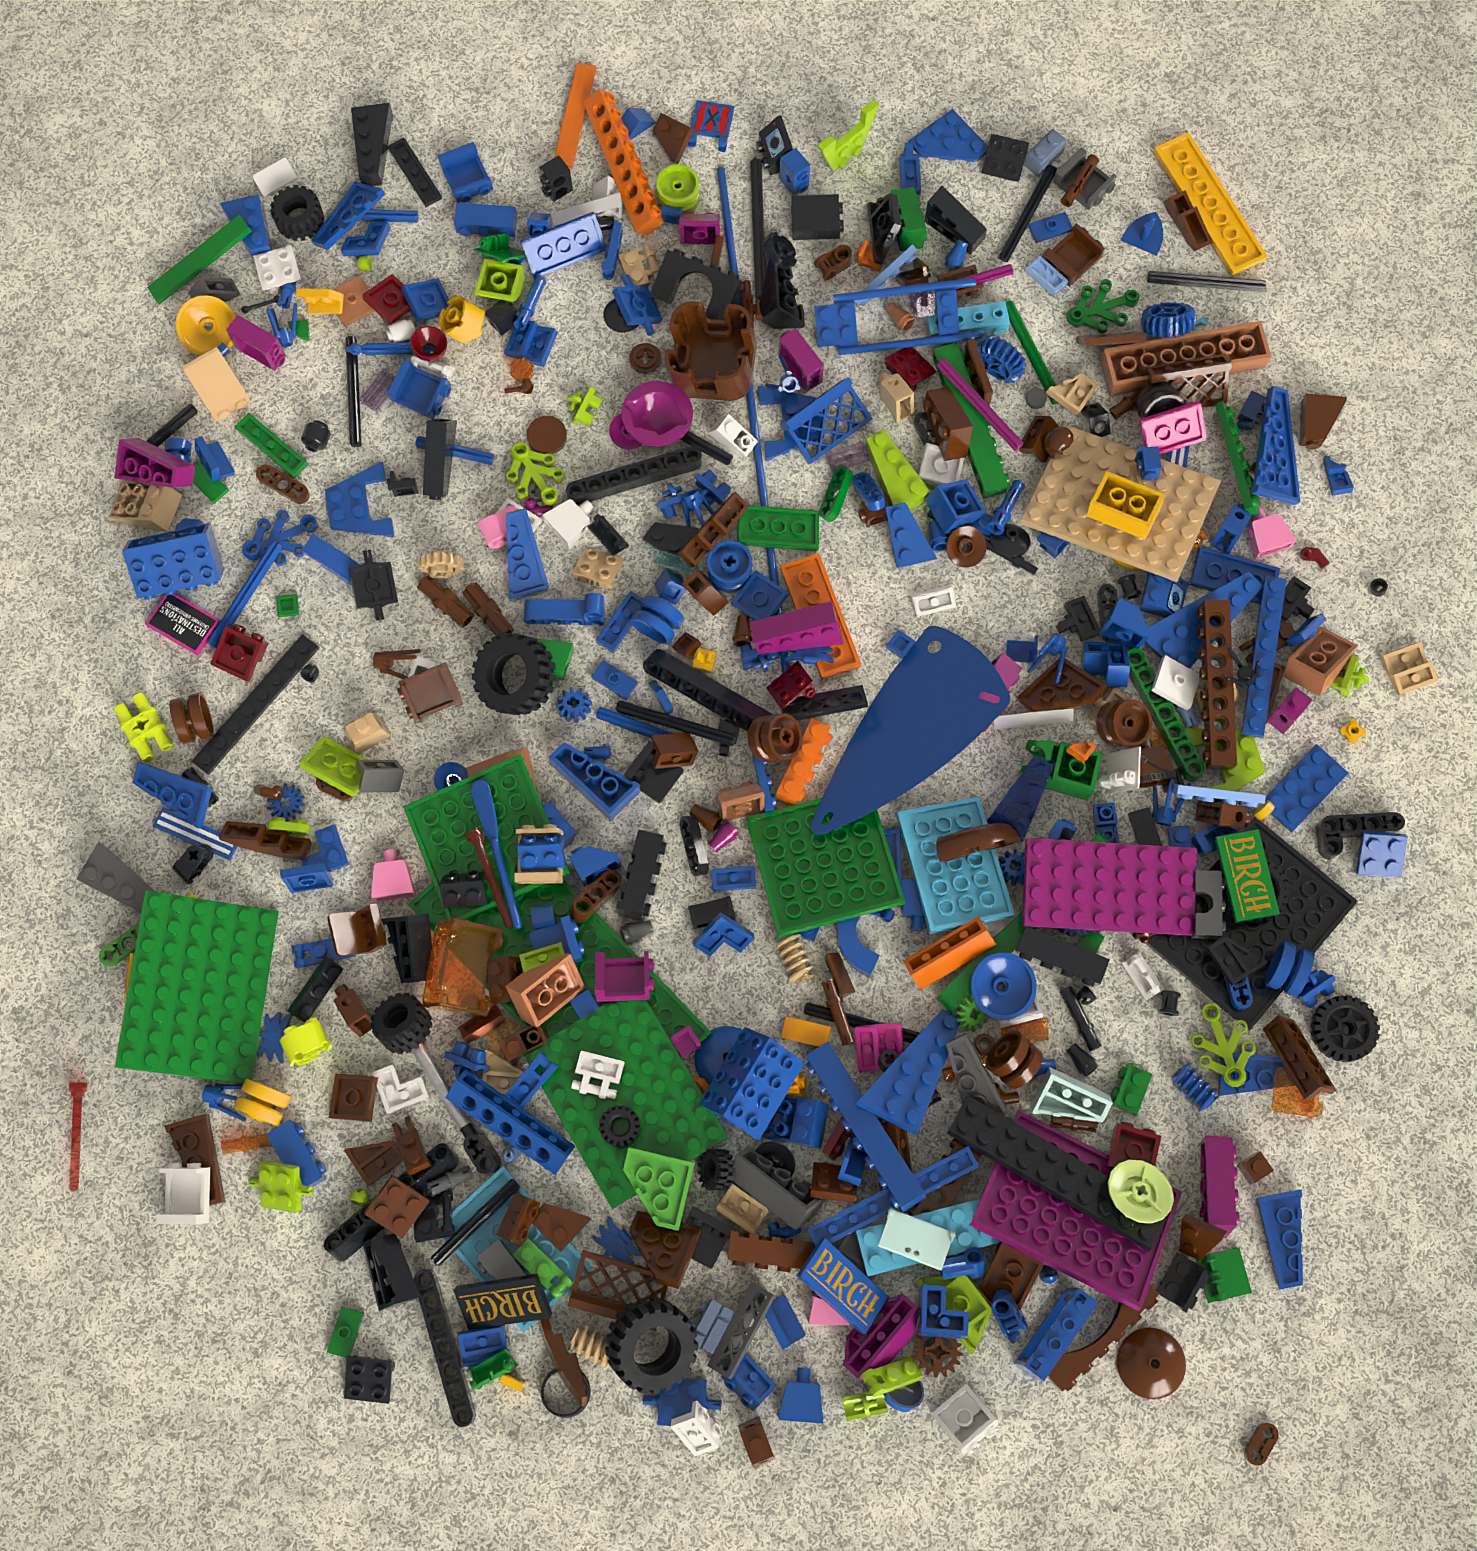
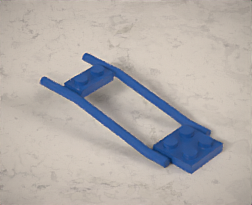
[814,278,980,355]

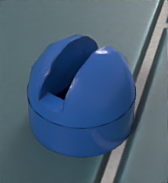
[1039,1265,1058,1284]

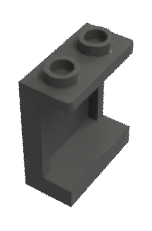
[1053,147,1117,210]

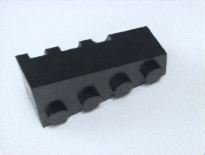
[351,102,393,186]
[616,830,667,922]
[1015,926,1110,987]

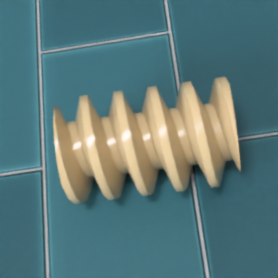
[776,934,816,983]
[568,1325,610,1371]

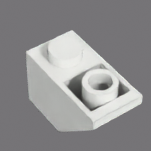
[708,414,758,457]

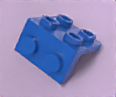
[530,915,585,964]

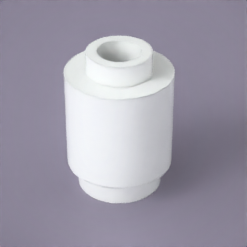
[385,319,416,343]

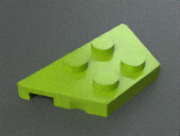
[916,1275,992,1354]

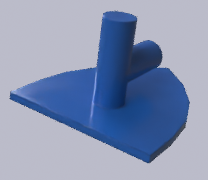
[1120,212,1163,256]

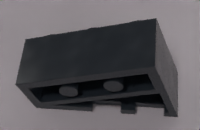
[924,186,987,255]

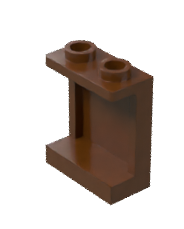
[1042,224,1105,287]
[397,662,463,723]

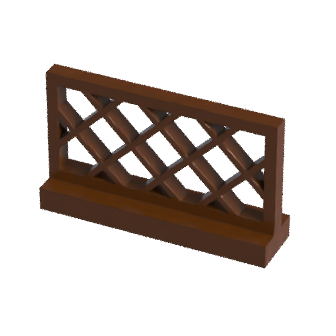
[1146,354,1232,407]
[568,1250,668,1331]

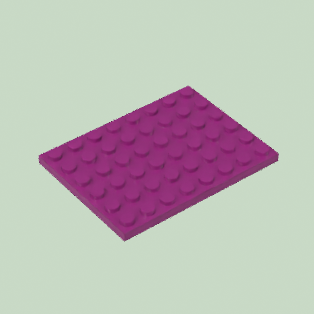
[969,1110,1182,1311]

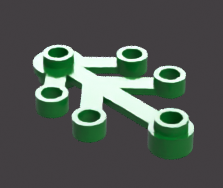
[1066,279,1140,333]

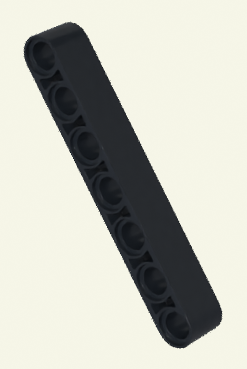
[566,446,702,505]
[643,649,773,732]
[323,1143,459,1262]
[414,1269,476,1427]

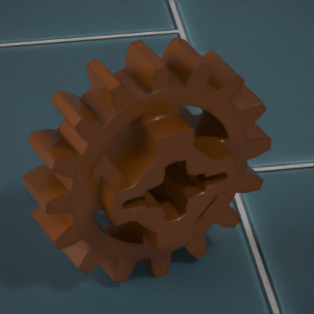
[912,1336,963,1378]

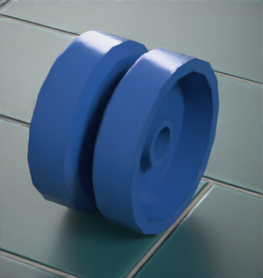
[707,540,752,592]
[630,594,684,645]
[1265,941,1315,997]

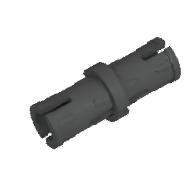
[426,1165,473,1197]

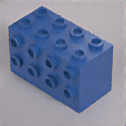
[122,523,224,600]
[699,1027,804,1141]

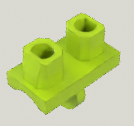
[567,386,603,426]
[1331,654,1369,697]
[842,1391,888,1421]

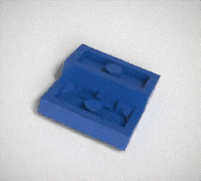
[504,321,558,367]

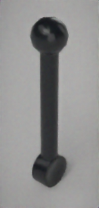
[241,295,279,314]

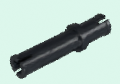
[1059,986,1102,1052]

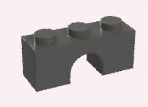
[1191,870,1226,940]

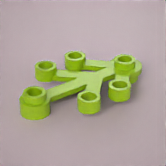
[506,442,564,506]
[1191,1003,1256,1087]

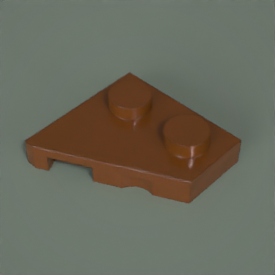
[344,1140,403,1186]
[532,1203,592,1252]

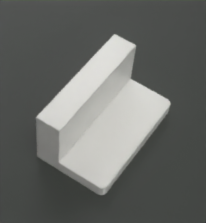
[592,176,622,220]

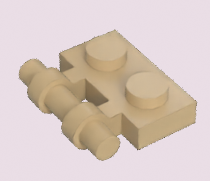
[618,245,660,286]

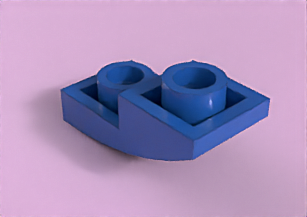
[1093,802,1119,843]

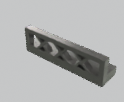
[707,1282,775,1380]

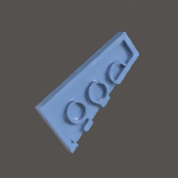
[854,244,918,307]

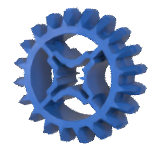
[1141,302,1196,338]
[976,335,1026,384]

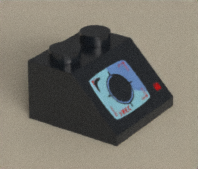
[756,115,793,175]

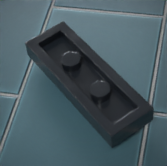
[287,956,344,1023]

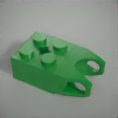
[1019,740,1102,801]

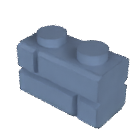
[1024,129,1067,177]
[692,1299,735,1354]

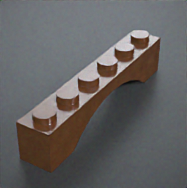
[1047,1284,1160,1392]

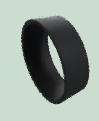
[541,1369,591,1418]

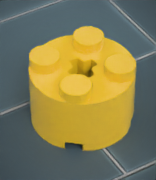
[438,296,485,343]

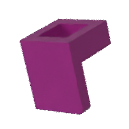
[671,1026,702,1059]

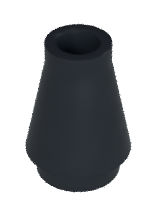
[1066,1043,1099,1077]

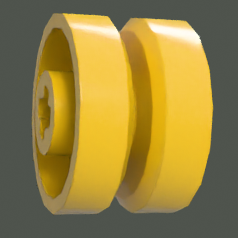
[233,1078,291,1126]

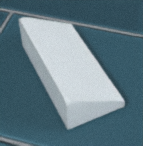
[252,158,298,198]
[910,585,956,617]

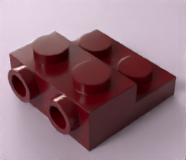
[210,624,268,682]
[1106,1122,1162,1169]

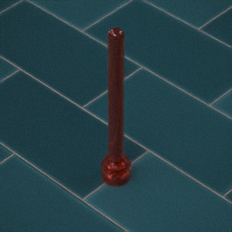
[465,828,513,929]
[68,1082,87,1191]

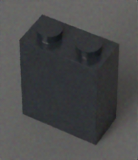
[791,194,844,240]

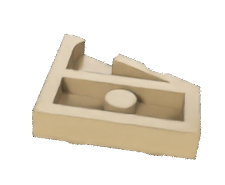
[1046,373,1098,416]
[482,1050,524,1095]

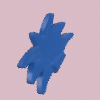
[785,646,834,664]
[258,1012,293,1064]
[592,1216,642,1264]

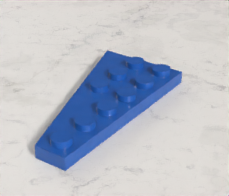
[1252,386,1301,505]

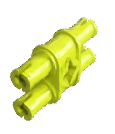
[114,693,173,763]

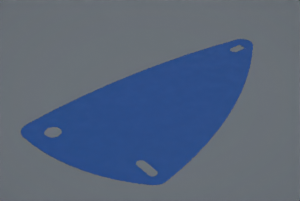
[811,626,1010,835]

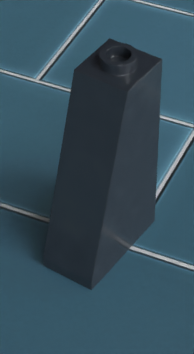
[423,418,457,500]

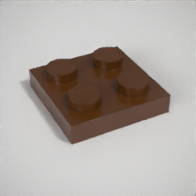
[329,1073,378,1122]
[810,1162,857,1203]
[365,1175,429,1239]

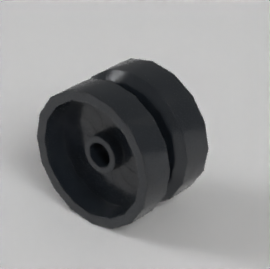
[1136,382,1186,419]

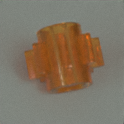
[509,357,534,382]

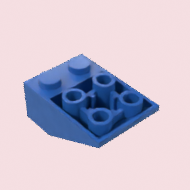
[761,1096,829,1149]

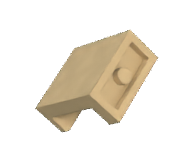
[514,824,563,884]

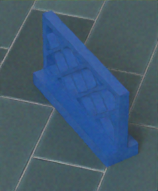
[780,377,873,465]

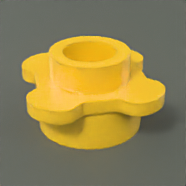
[1340,719,1366,744]

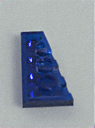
[986,755,1055,842]

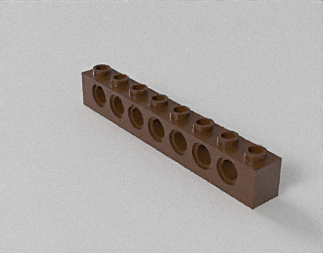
[1197,599,1237,770]

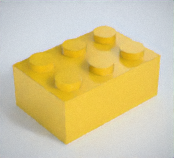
[1087,471,1165,540]

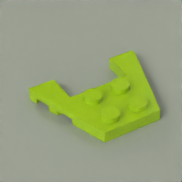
[817,99,879,172]
[1185,728,1266,803]

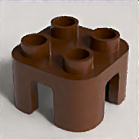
[664,301,757,401]

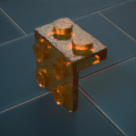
[1271,1067,1324,1121]

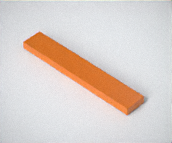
[554,63,597,169]

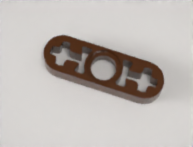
[256,465,310,504]

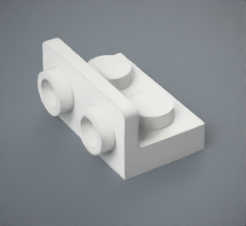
[671,1401,721,1456]

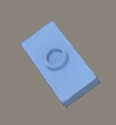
[1025,256,1068,296]

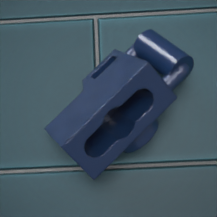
[1236,390,1266,430]

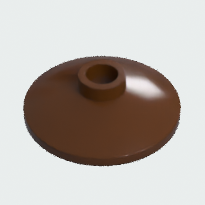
[946,526,987,568]

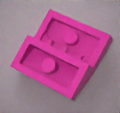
[855,1023,904,1071]

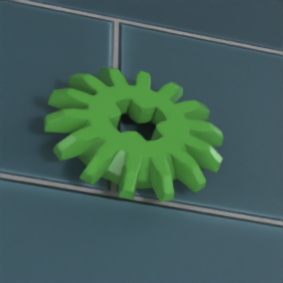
[956,994,988,1032]

